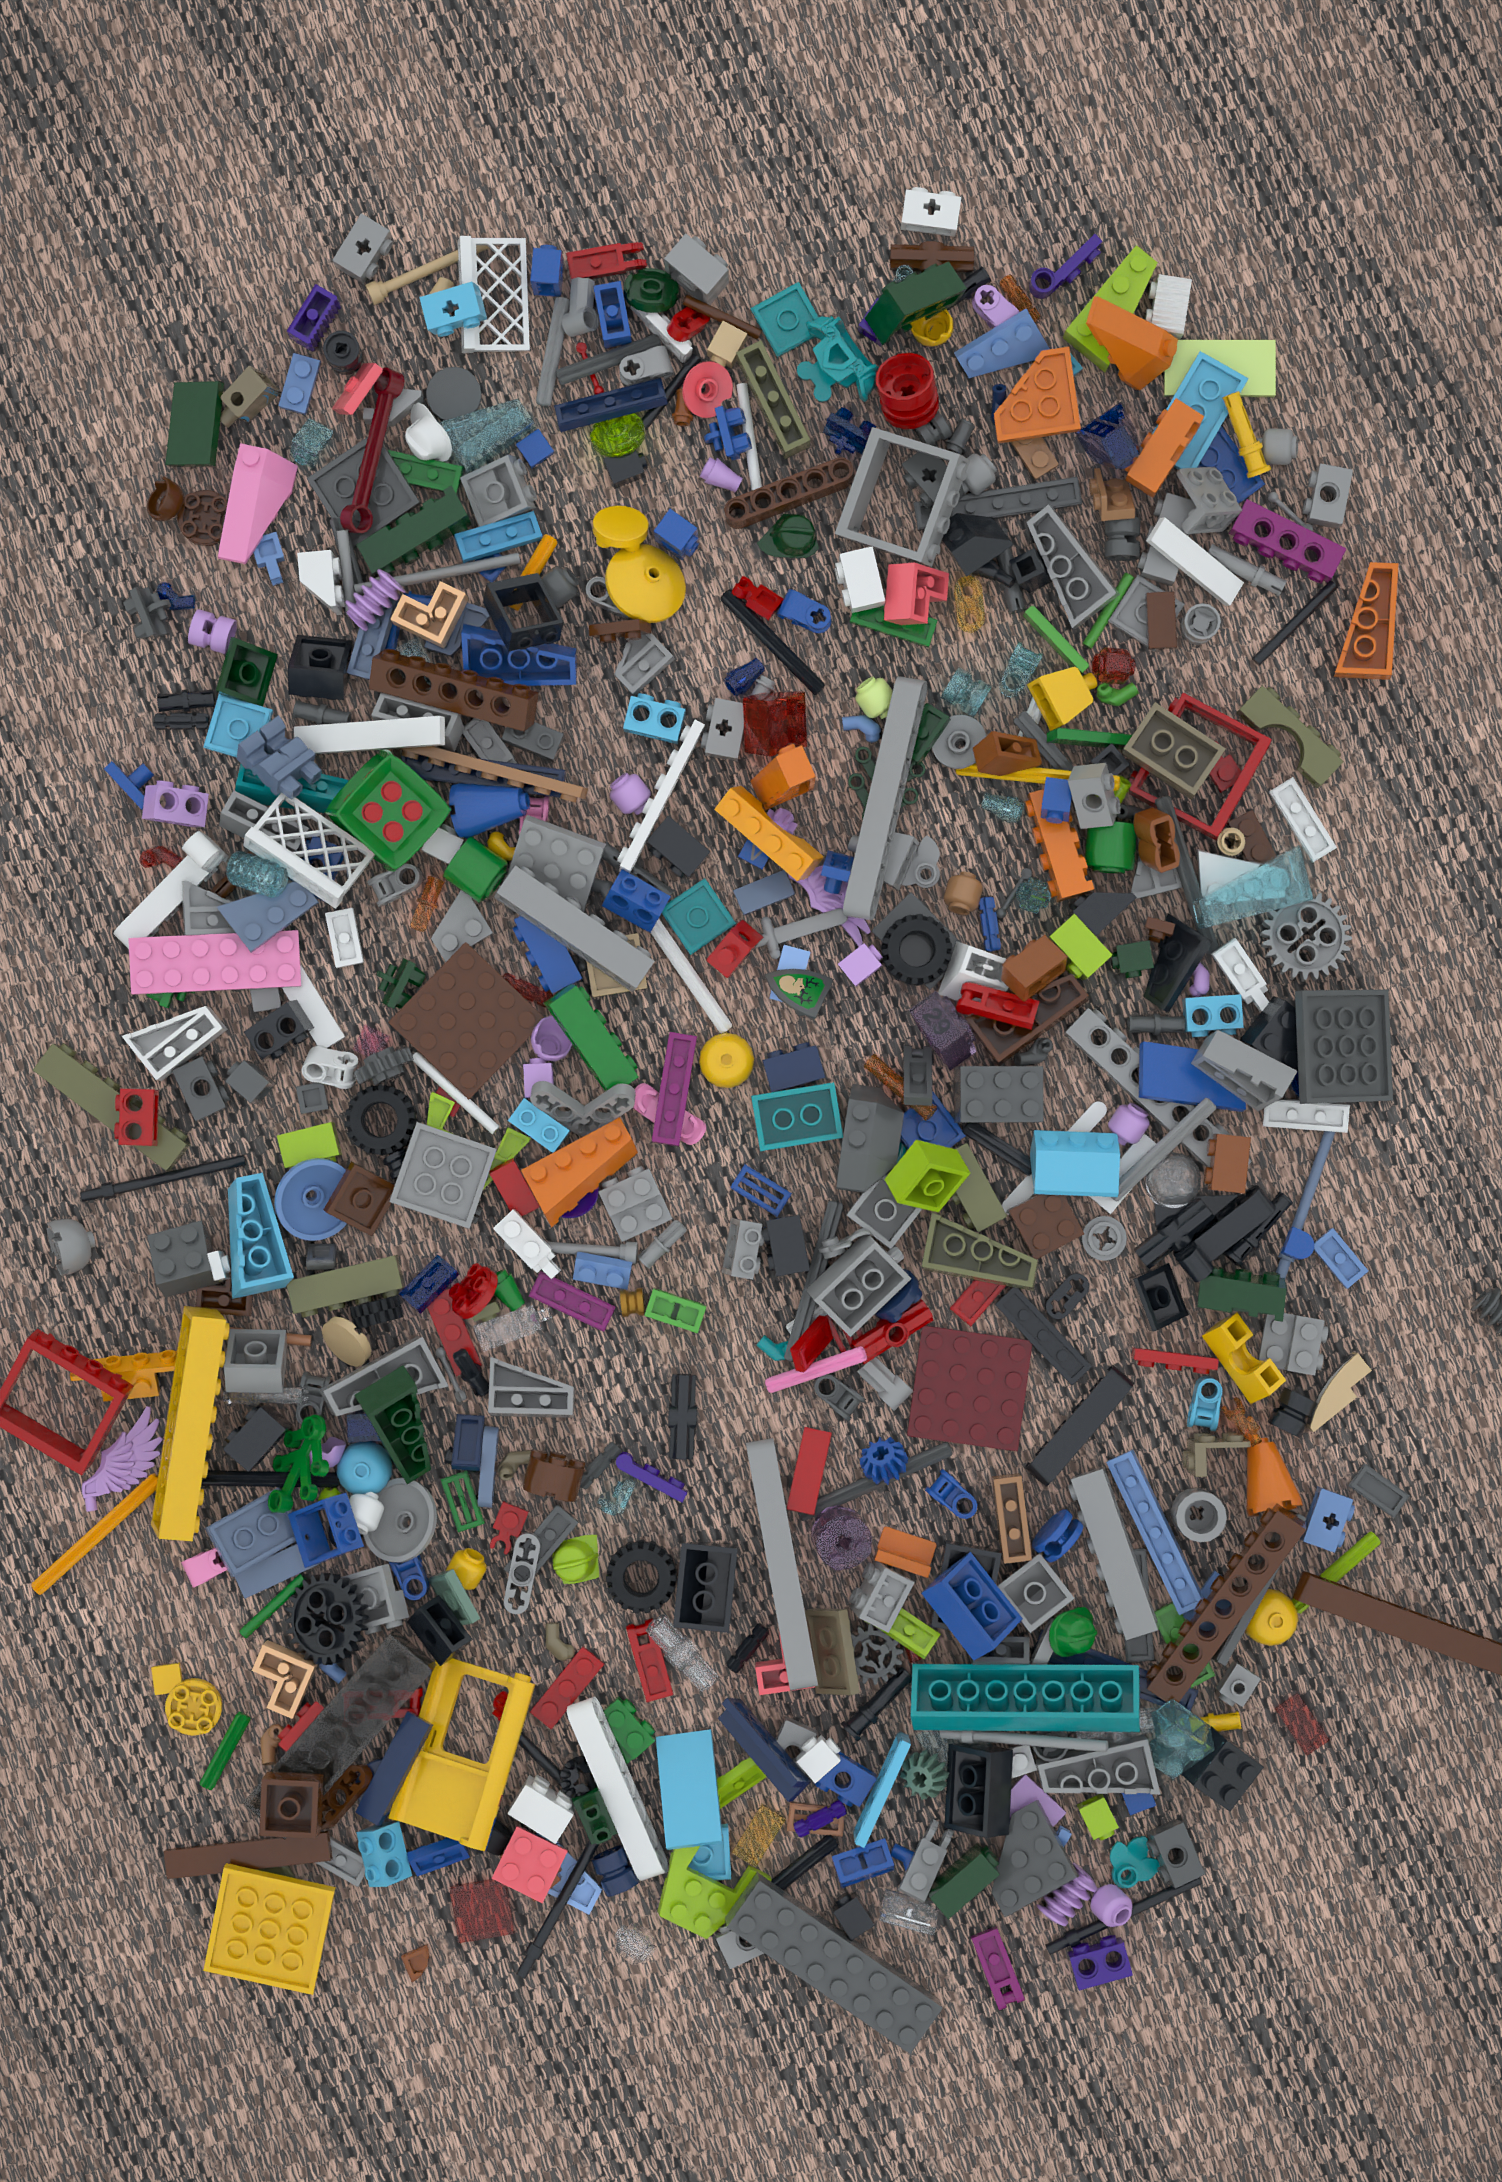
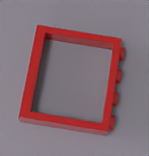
[1129,693,1272,841]
[0,1329,134,1476]

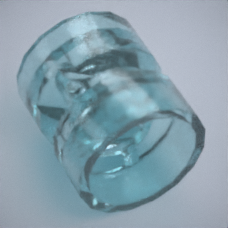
[940,667,992,718]

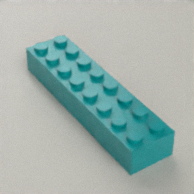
[911,1664,1140,1732]

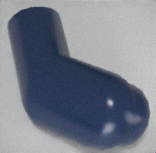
[990,384,1006,425]

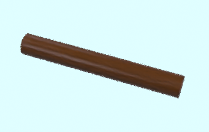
[682,294,762,340]

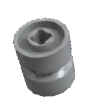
[1180,603,1221,645]

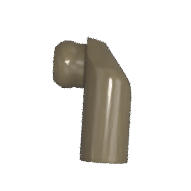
[497,1450,531,1481]

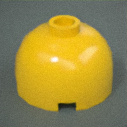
[699,1033,754,1088]
[1245,1589,1298,1646]

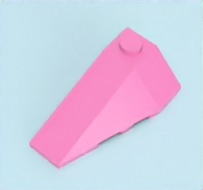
[218,443,298,564]

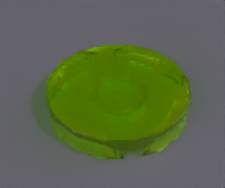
[590,413,646,457]

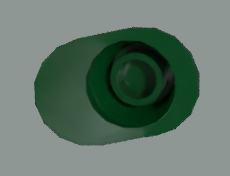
[757,514,819,559]

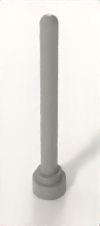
[504,1241,638,1264]

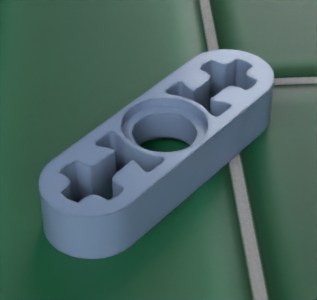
[478,1426,499,1508]

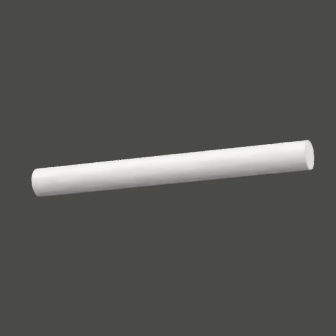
[736,383,762,491]
[413,1051,500,1134]

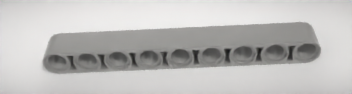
[843,676,927,920]
[746,1438,818,1691]

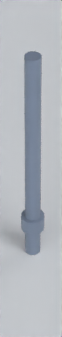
[1276,1131,1336,1278]

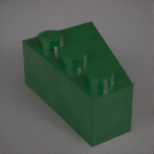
[865,262,967,346]
[1197,1266,1287,1322]

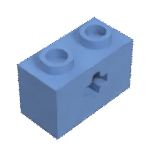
[1300,1486,1355,1553]

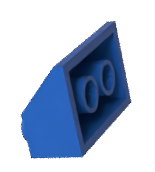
[921,1552,1023,1660]

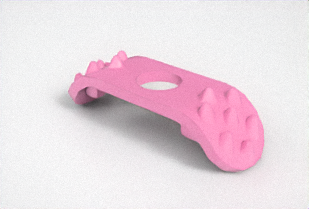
[633,1083,706,1145]

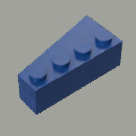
[461,624,577,686]

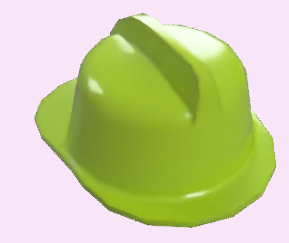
[552,1535,599,1584]

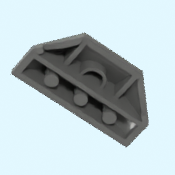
[836,1084,904,1193]

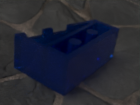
[1075,402,1140,470]

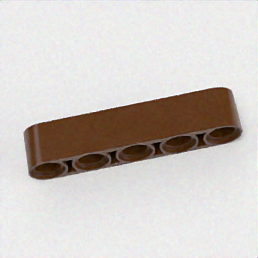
[724,457,853,529]

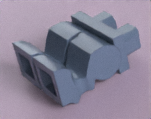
[237,715,322,800]

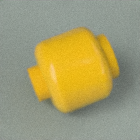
[445,1548,487,1590]

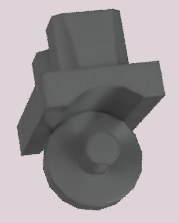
[123,587,171,639]

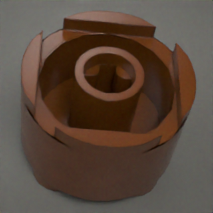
[523,1449,586,1502]

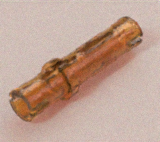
[864,1054,937,1121]

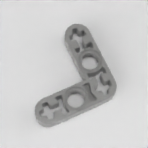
[530,1081,636,1136]

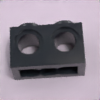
[244,1000,314,1061]

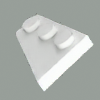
[1197,849,1285,905]

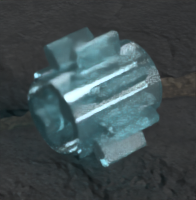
[1016,877,1051,914]

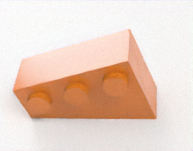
[1124,398,1204,498]

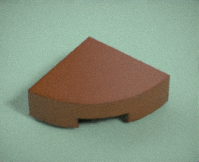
[401,1944,430,1982]

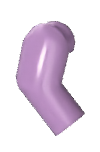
[1189,963,1210,997]

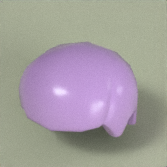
[531,1015,572,1062]
[301,1437,346,1468]

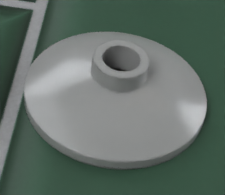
[932,715,986,769]

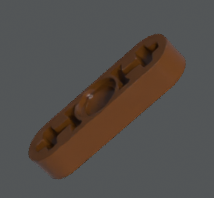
[321,1764,373,1830]

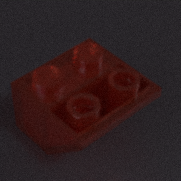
[743,691,807,757]

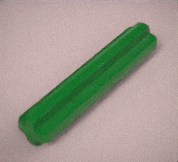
[200,1712,251,1790]

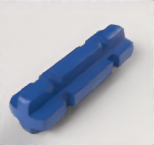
[979,897,1001,952]

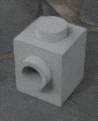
[1216,1660,1261,1707]

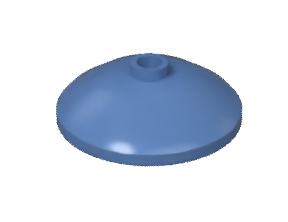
[274,1158,347,1241]

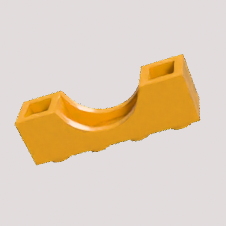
[714,786,824,881]

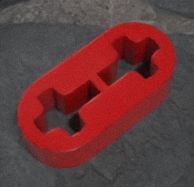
[667,307,710,342]

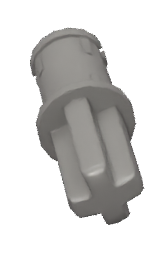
[637,1220,687,1269]

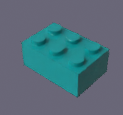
[751,1082,843,1151]

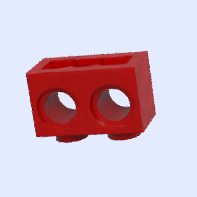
[114,1089,159,1146]

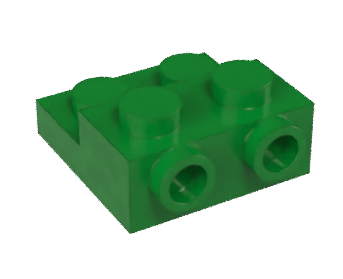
[603,1696,656,1765]

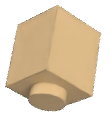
[707,321,747,369]

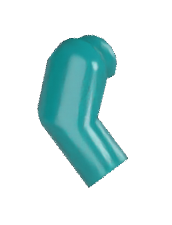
[756,1335,789,1361]

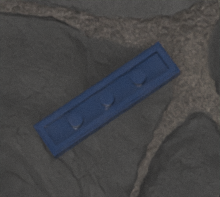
[554,378,668,432]
[355,1711,433,1826]

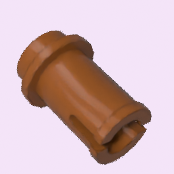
[672,389,693,426]

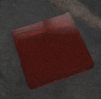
[449,1879,514,1943]

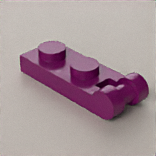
[971,1926,1025,2010]

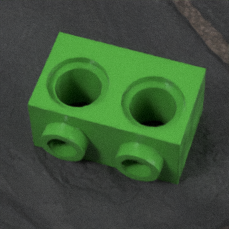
[644,1288,707,1333]

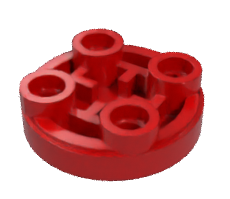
[448,1263,498,1319]

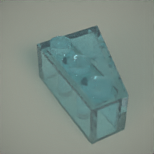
[438,399,536,474]

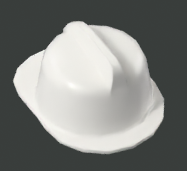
[405,403,452,462]

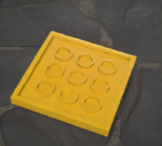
[203,1863,336,1995]

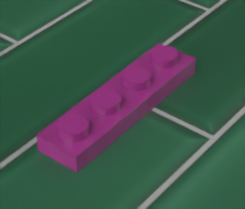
[652,1032,697,1147]

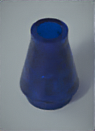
[723,658,765,697]

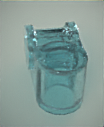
[999,642,1043,698]

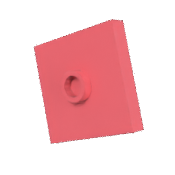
[332,363,383,415]

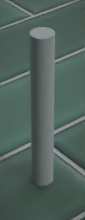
[337,530,356,615]

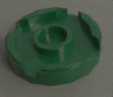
[624,268,679,313]

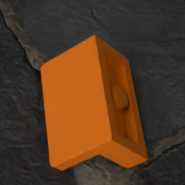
[874,1526,937,1578]

